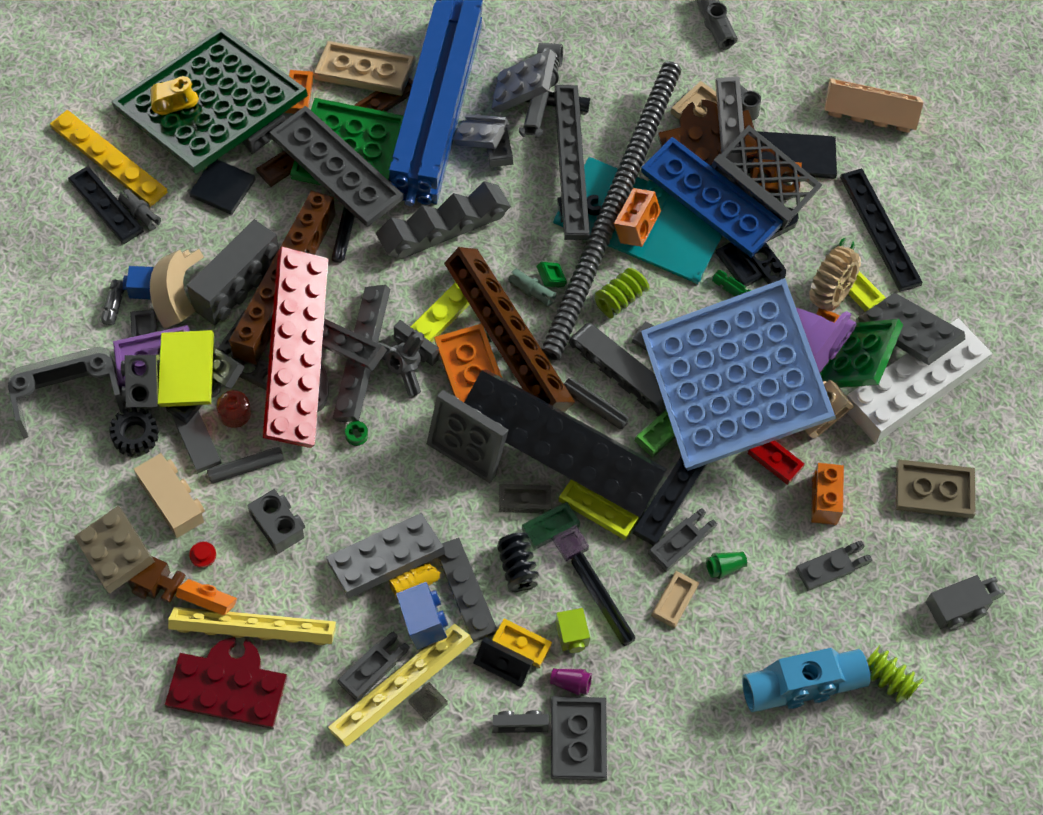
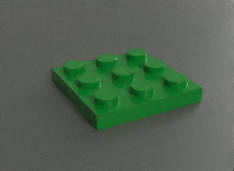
[820,319,903,388]

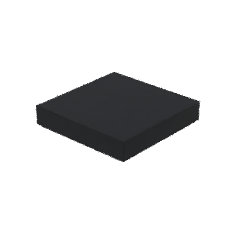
[189,159,256,215]

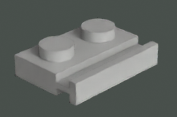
[453,114,509,149]

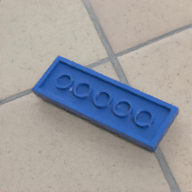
[641,137,783,258]

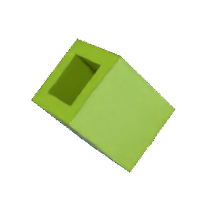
[555,608,590,653]

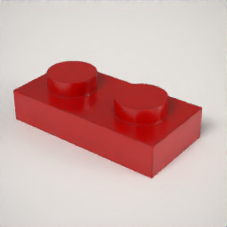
[748,440,805,485]

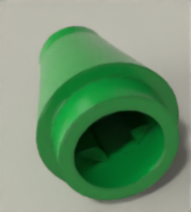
[706,551,748,579]

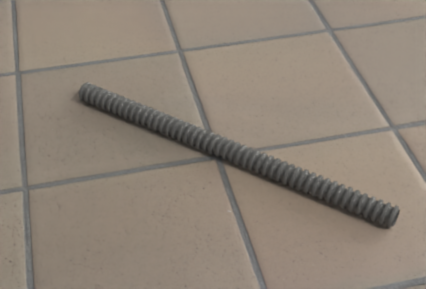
[541,61,682,361]

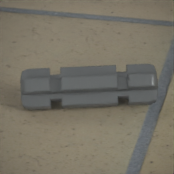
[101,279,124,325]

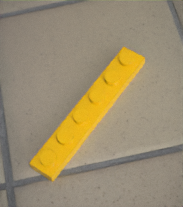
[50,110,168,207]

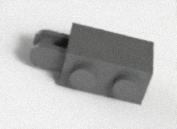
[925,575,1005,630]

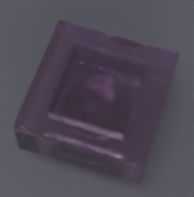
[553,525,589,562]

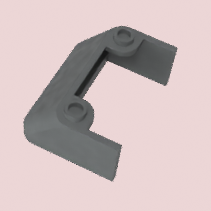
[8,347,125,438]

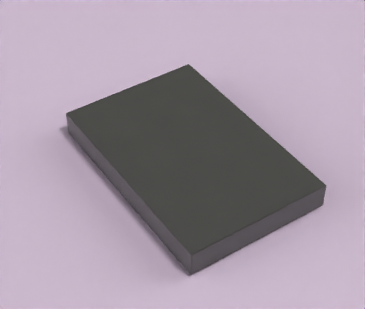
[551,696,607,781]

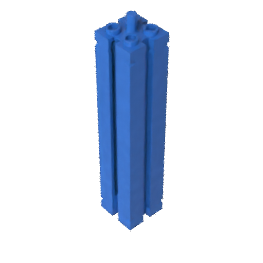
[389,0,483,206]

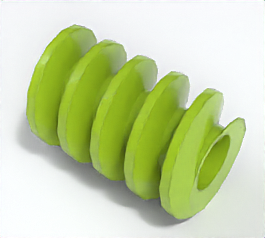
[594,268,650,319]
[867,645,924,703]

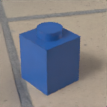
[123,266,154,300]

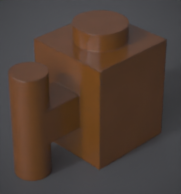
[128,556,186,604]

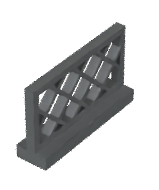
[711,125,822,230]

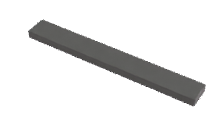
[554,85,589,240]

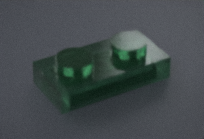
[521,502,580,550]

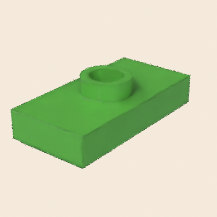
[634,410,676,458]

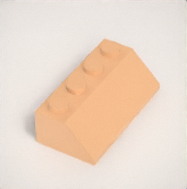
[824,78,923,132]

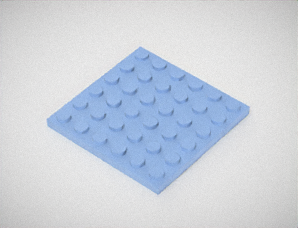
[641,278,836,471]

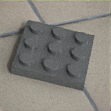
[426,390,508,483]

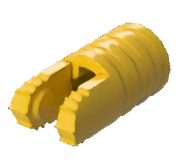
[389,563,441,600]

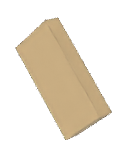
[651,571,699,629]

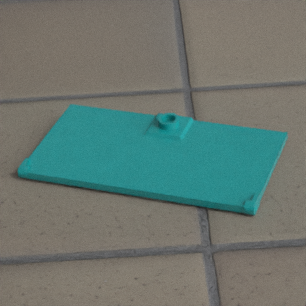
[553,157,722,284]

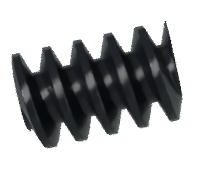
[497,532,539,592]

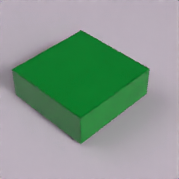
[536,261,567,288]

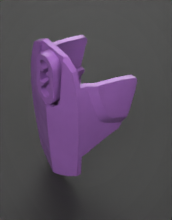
[796,308,856,373]

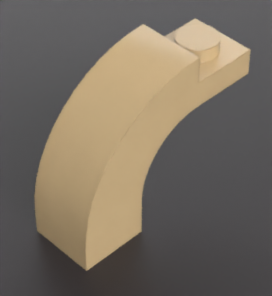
[150,249,204,329]

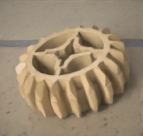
[809,246,861,311]

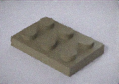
[896,459,976,519]
[74,505,155,594]

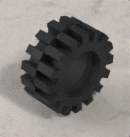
[109,407,159,457]

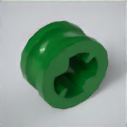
[345,421,368,446]

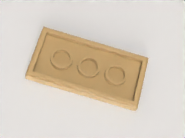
[313,41,416,96]

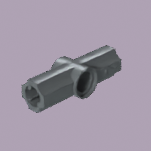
[696,0,738,50]

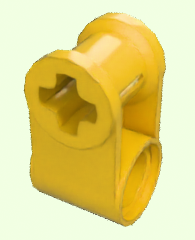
[150,76,199,115]

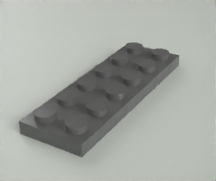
[269,106,403,227]

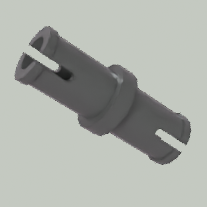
[118,189,161,230]

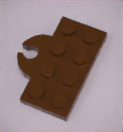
[658,100,762,166]

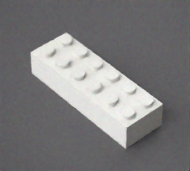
[847,318,992,444]

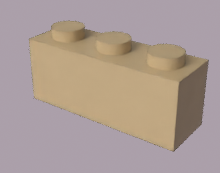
[134,453,205,538]

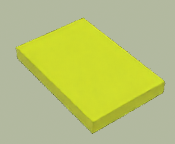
[158,330,214,407]

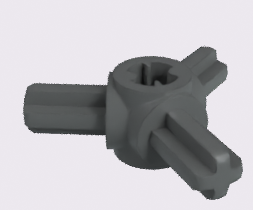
[379,330,424,396]

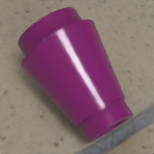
[550,668,592,696]

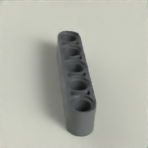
[569,323,667,417]

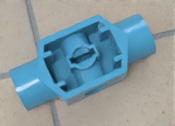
[742,648,870,712]

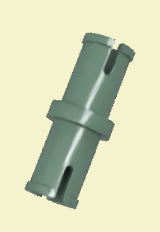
[508,268,557,307]

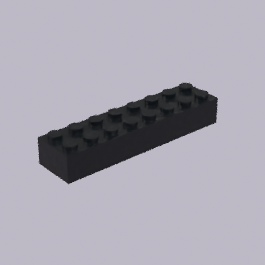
[464,370,667,517]

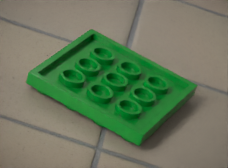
[290,98,404,186]

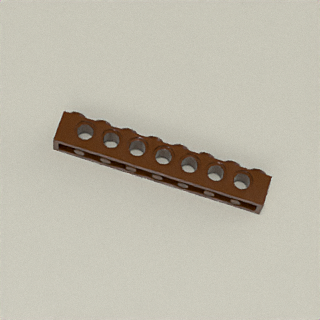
[229,190,336,365]
[444,247,575,412]

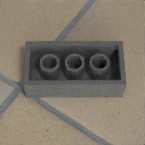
[187,219,279,326]

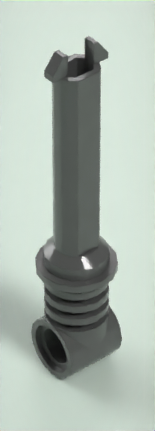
[519,43,563,138]

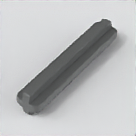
[564,378,629,429]
[207,447,284,484]

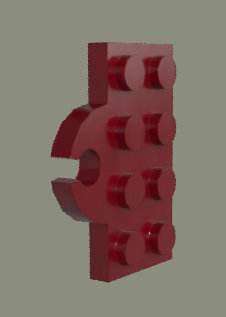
[165,637,287,729]

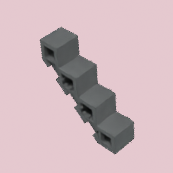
[376,181,511,258]

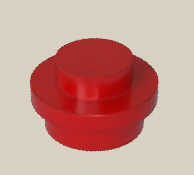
[189,541,217,568]

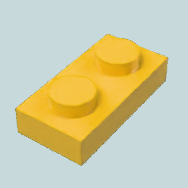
[492,618,552,669]

